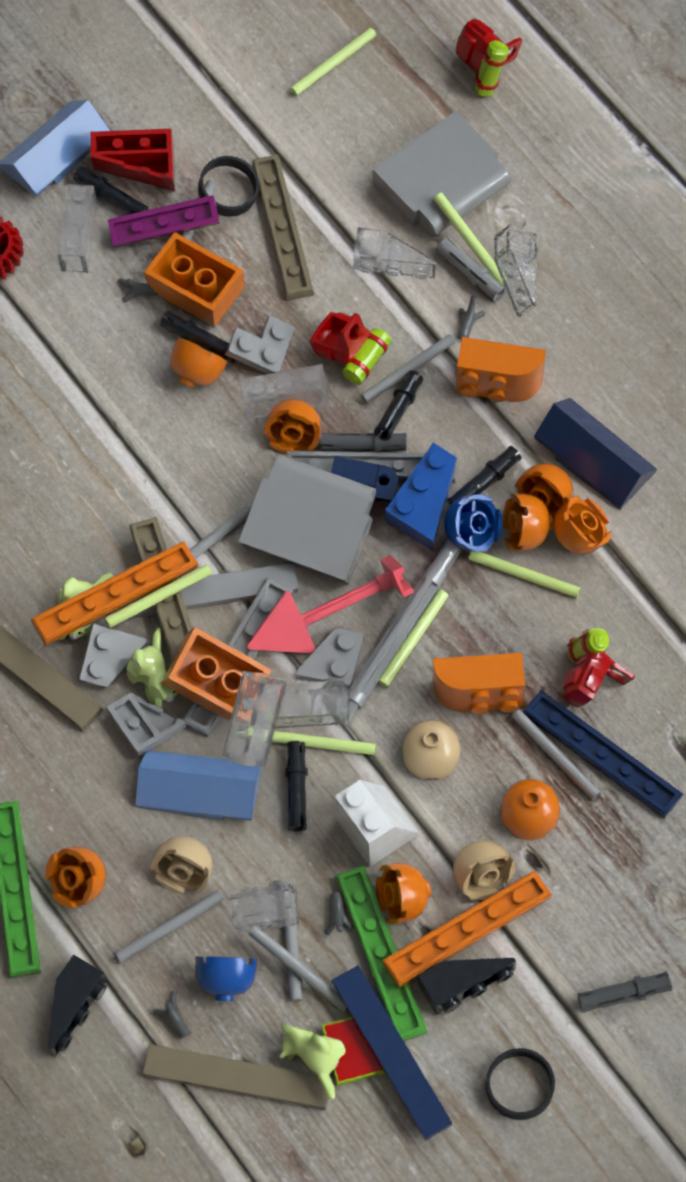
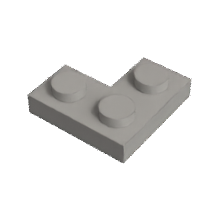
[225,316,295,378]

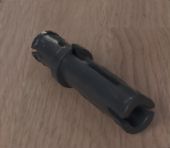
[73,166,149,214]
[160,310,236,364]
[374,370,423,441]
[447,445,522,505]
[285,741,308,832]

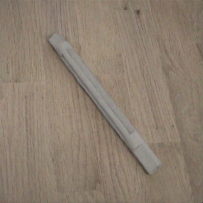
[336,539,461,724]

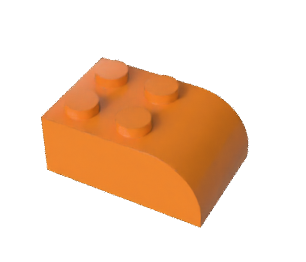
[144,232,245,327]
[456,337,546,402]
[161,627,272,722]
[432,653,525,714]

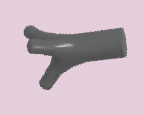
[118,278,158,303]
[458,295,485,340]
[325,892,353,935]
[154,991,191,1039]

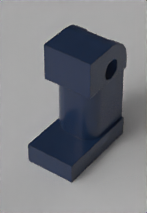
[331,456,398,503]

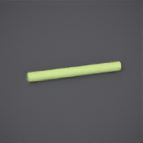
[290,28,376,96]
[433,192,508,285]
[468,551,581,598]
[105,564,212,628]
[378,589,449,688]
[258,729,376,755]

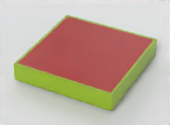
[322,1017,385,1086]

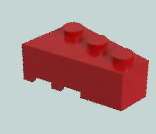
[90,128,175,191]

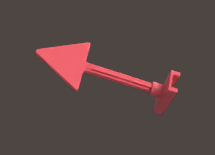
[247,555,414,653]

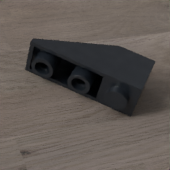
[48,954,107,1057]
[418,957,516,1015]

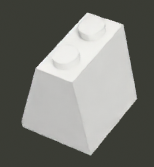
[335,780,419,867]

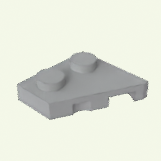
[77,624,146,689]
[296,628,364,690]
[106,692,186,757]

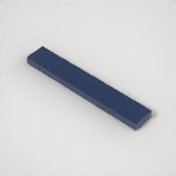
[523,690,683,819]
[332,965,453,1141]

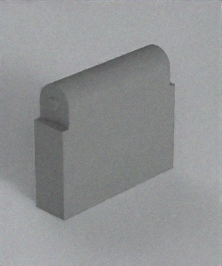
[373,111,511,237]
[238,454,376,584]

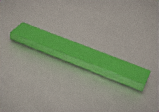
[0,800,41,978]
[336,865,427,1042]

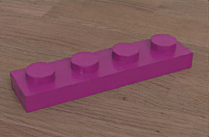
[108,195,220,248]

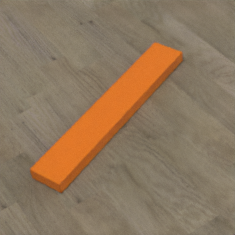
[31,541,198,646]
[382,870,552,988]

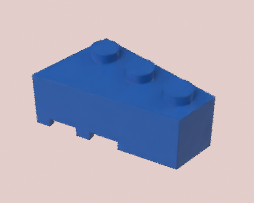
[385,442,457,551]

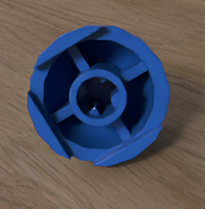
[444,494,503,552]
[195,956,257,1001]

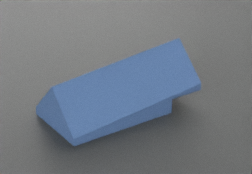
[0,100,110,197]
[135,751,263,821]

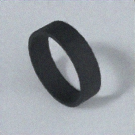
[198,156,259,217]
[486,1048,555,1120]

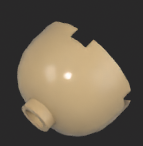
[402,720,461,780]
[150,836,213,894]
[453,840,515,901]

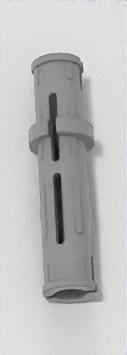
[436,238,506,302]

